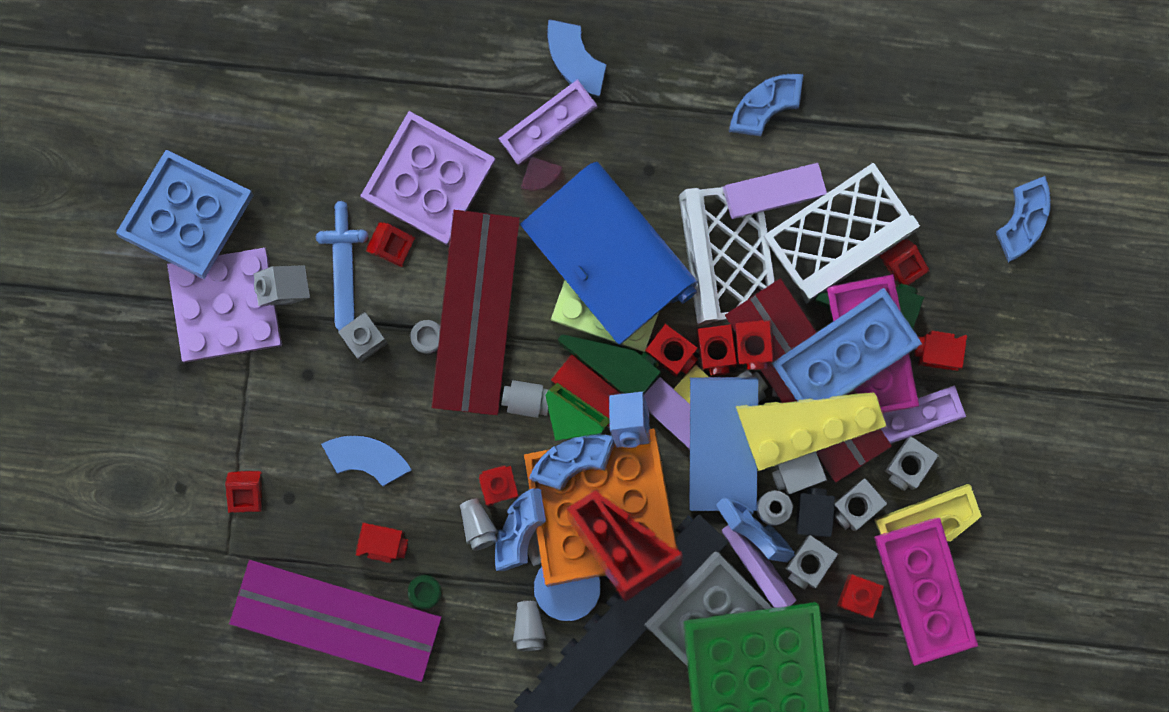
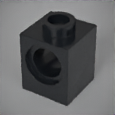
[795,488,835,538]

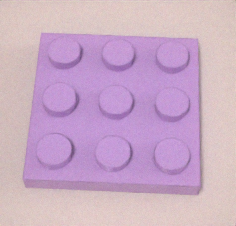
[360,111,496,246]
[167,248,282,363]

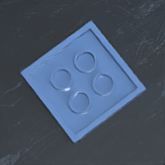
[116,150,254,279]

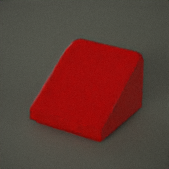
[366,222,415,267]
[880,239,930,285]
[225,471,262,513]

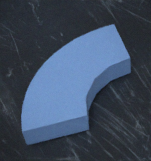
[548,20,606,98]
[729,74,803,136]
[995,176,1050,262]
[529,434,615,491]
[321,436,412,487]
[495,488,546,571]
[716,497,795,563]

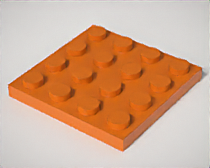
[524,428,677,587]

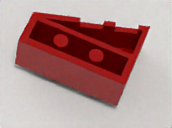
[567,490,682,602]

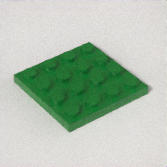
[683,602,829,712]

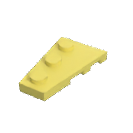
[874,484,982,542]

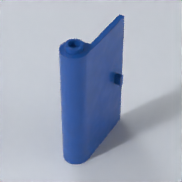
[520,162,698,345]

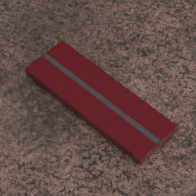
[431,209,520,415]
[725,278,892,483]

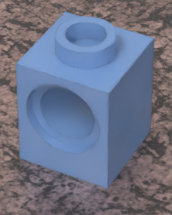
[609,392,650,448]

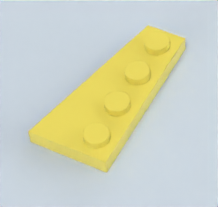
[736,392,886,471]

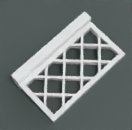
[763,163,920,303]
[679,187,774,325]

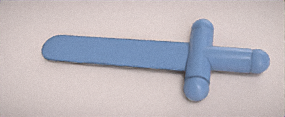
[316,201,368,330]

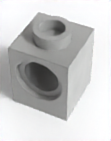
[253,265,310,306]
[338,312,388,362]
[885,436,939,491]
[772,451,827,495]
[833,478,887,531]
[785,535,838,590]

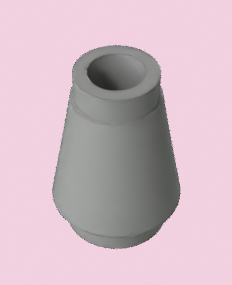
[460,498,498,551]
[513,601,547,651]

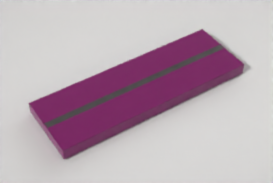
[229,560,442,682]

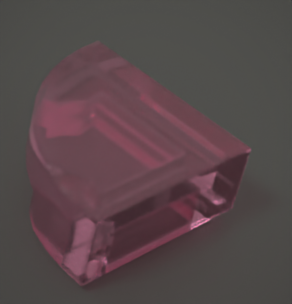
[521,157,563,191]

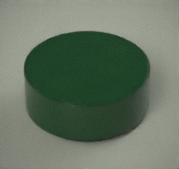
[408,575,442,609]

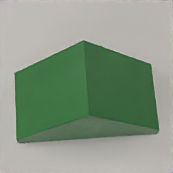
[545,383,610,441]

